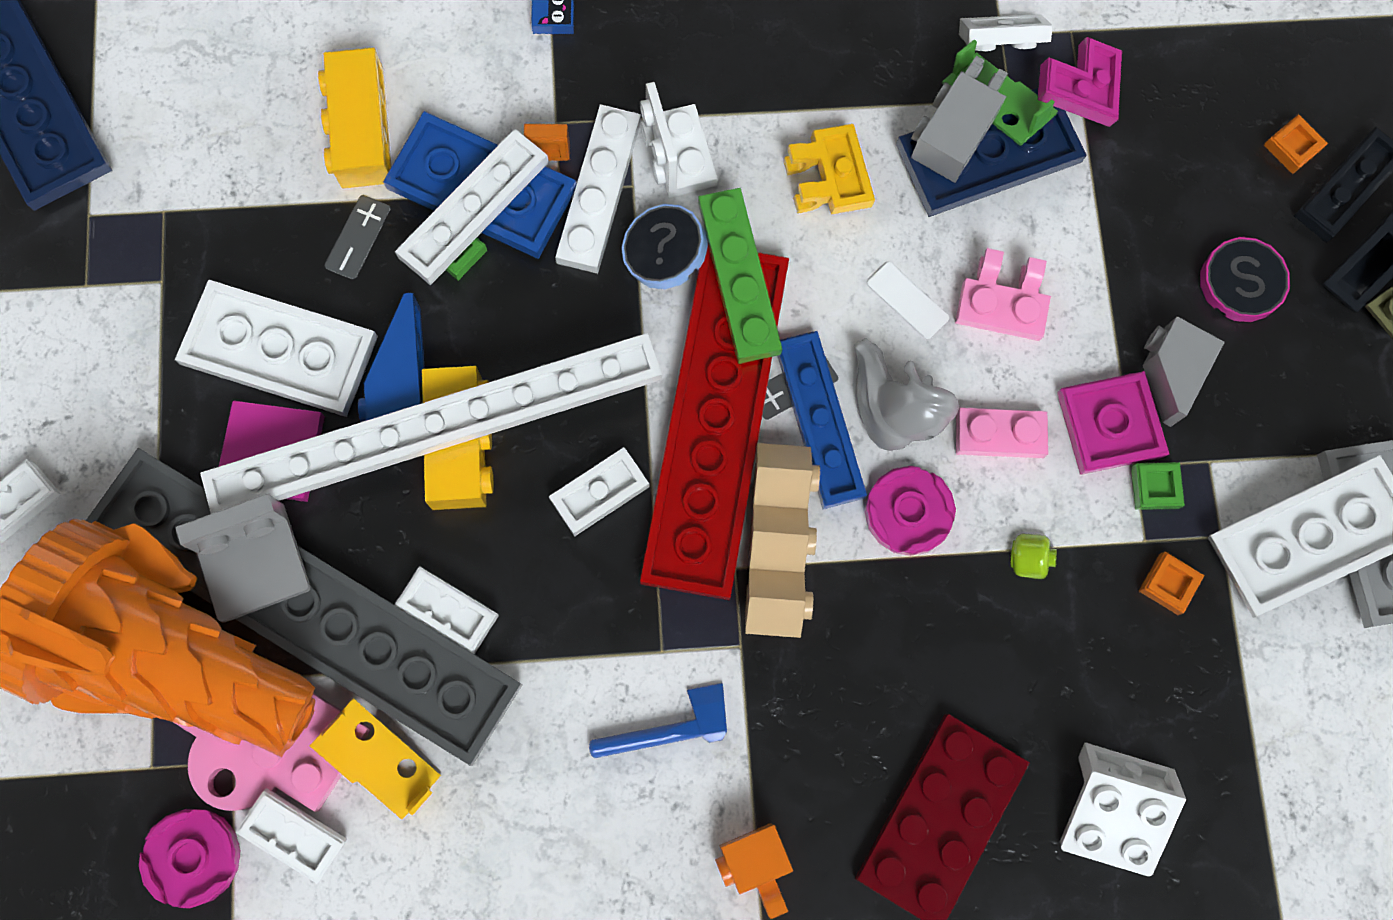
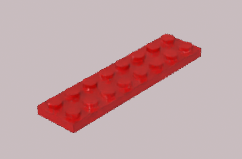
[640,245,789,600]

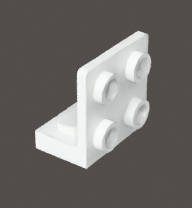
[640,82,718,198]
[1060,743,1186,876]

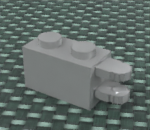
[911,56,1008,183]

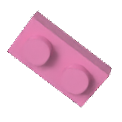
[956,408,1048,458]

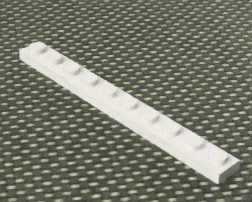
[200,333,662,514]

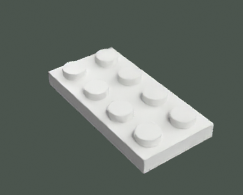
[175,280,378,417]
[1208,455,1393,618]

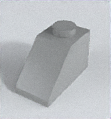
[1143,317,1224,427]

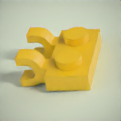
[783,124,875,215]

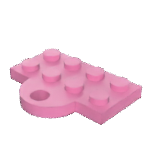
[173,693,371,812]

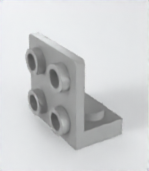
[175,494,311,622]

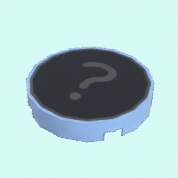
[622,204,708,290]

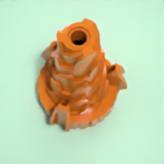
[0,519,315,758]

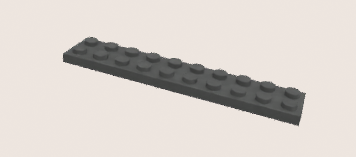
[86,448,523,766]

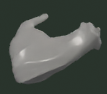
[854,338,959,451]

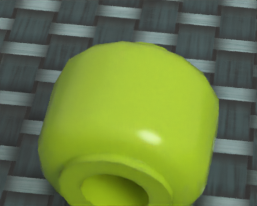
[1011,533,1057,579]

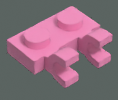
[955,248,1051,341]

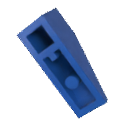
[358,293,425,422]

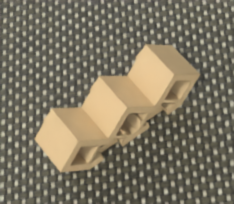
[745,443,820,638]

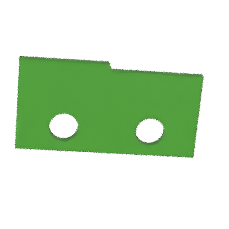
[942,39,1058,146]

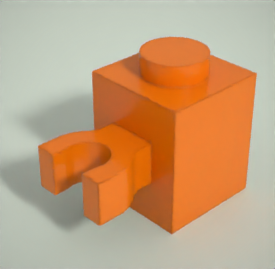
[715,823,793,920]

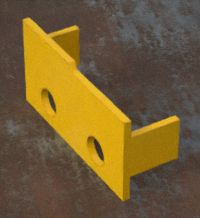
[309,698,441,820]

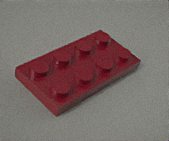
[855,714,1030,920]

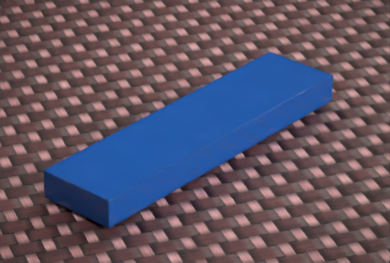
[778,331,867,509]

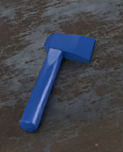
[589,683,727,758]

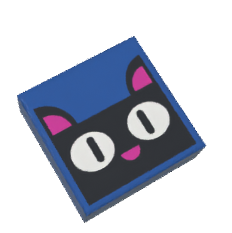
[532,0,574,34]

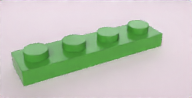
[698,187,782,364]

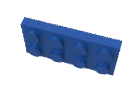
[383,111,577,259]

